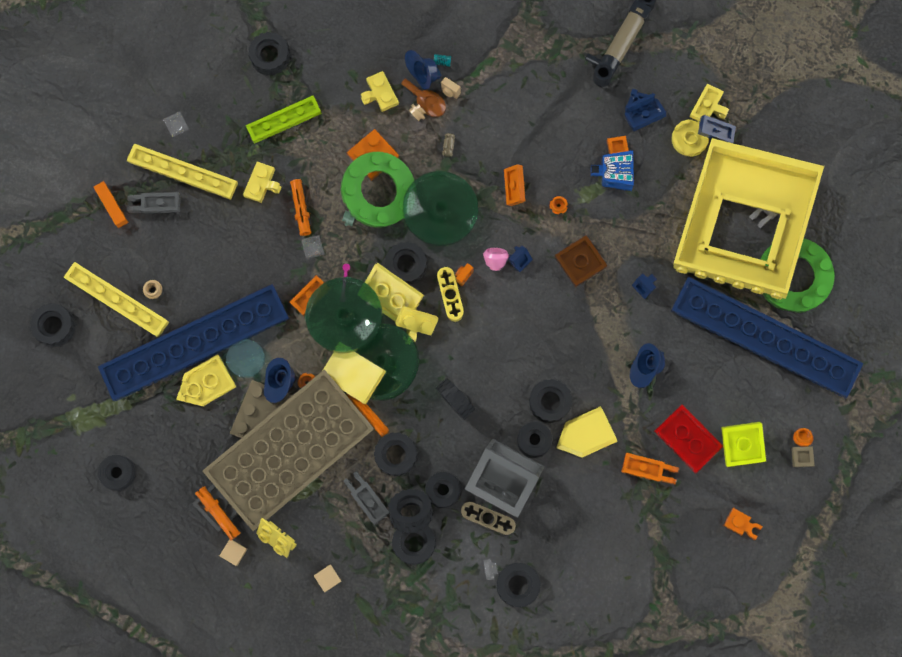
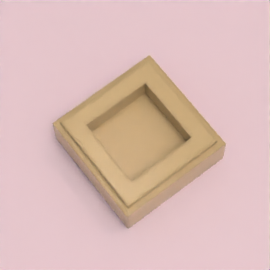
[220,539,247,566]
[314,564,341,592]

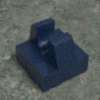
[508,246,533,272]
[632,274,657,299]

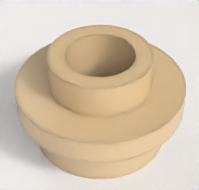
[409,104,426,121]
[143,280,162,299]

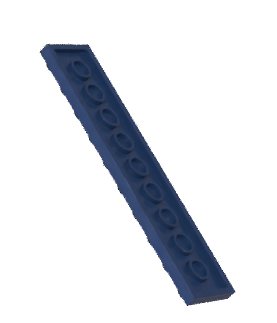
[671,277,864,399]
[98,284,289,402]

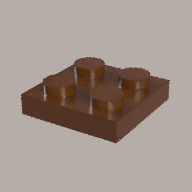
[554,235,607,288]

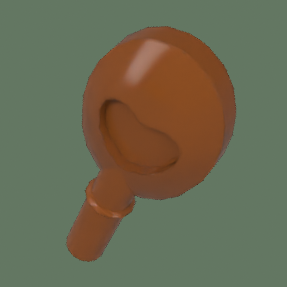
[401,78,446,118]

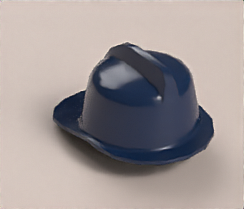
[405,50,441,90]
[630,343,665,388]
[264,358,295,403]

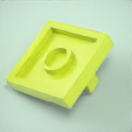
[721,422,766,467]

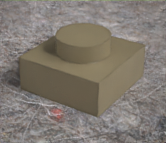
[791,446,815,467]

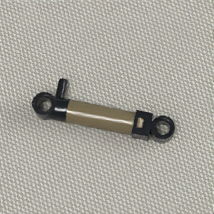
[585,0,656,87]

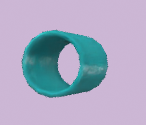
[434,54,451,67]

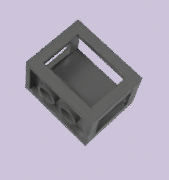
[465,439,545,518]

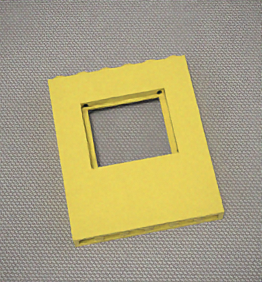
[673,138,824,299]

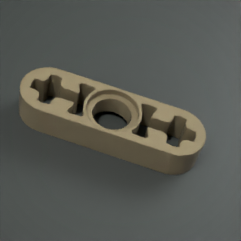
[461,502,516,535]

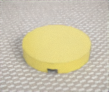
[672,119,709,157]

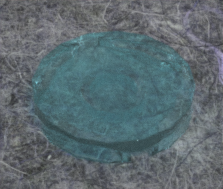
[226,340,265,378]

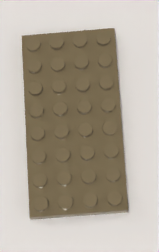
[203,369,374,531]

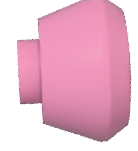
[483,248,509,271]

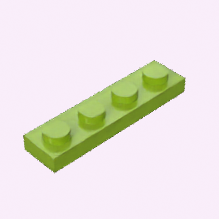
[246,96,322,144]

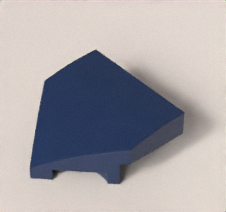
[625,89,666,132]

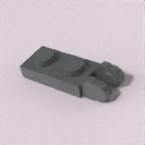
[127,192,180,213]
[343,471,389,525]

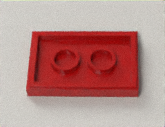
[654,405,723,474]

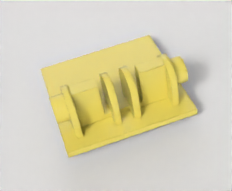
[257,518,297,558]

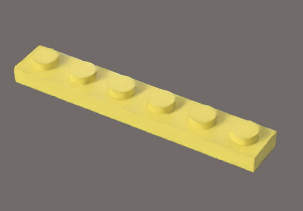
[127,144,238,200]
[64,262,169,338]

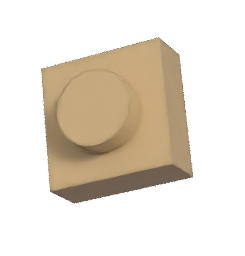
[441,77,461,99]

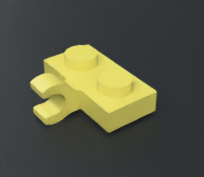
[361,71,399,112]
[690,84,729,122]
[243,162,282,203]
[395,306,438,345]

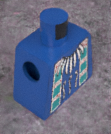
[591,151,634,191]

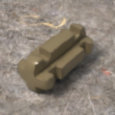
[442,133,455,157]

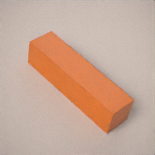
[94,181,129,228]

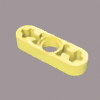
[437,267,464,322]

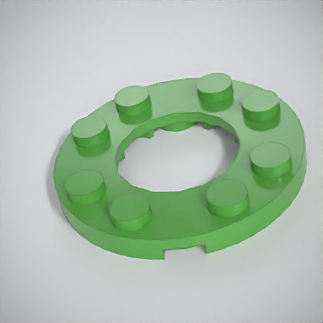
[341,152,416,227]
[760,239,835,313]

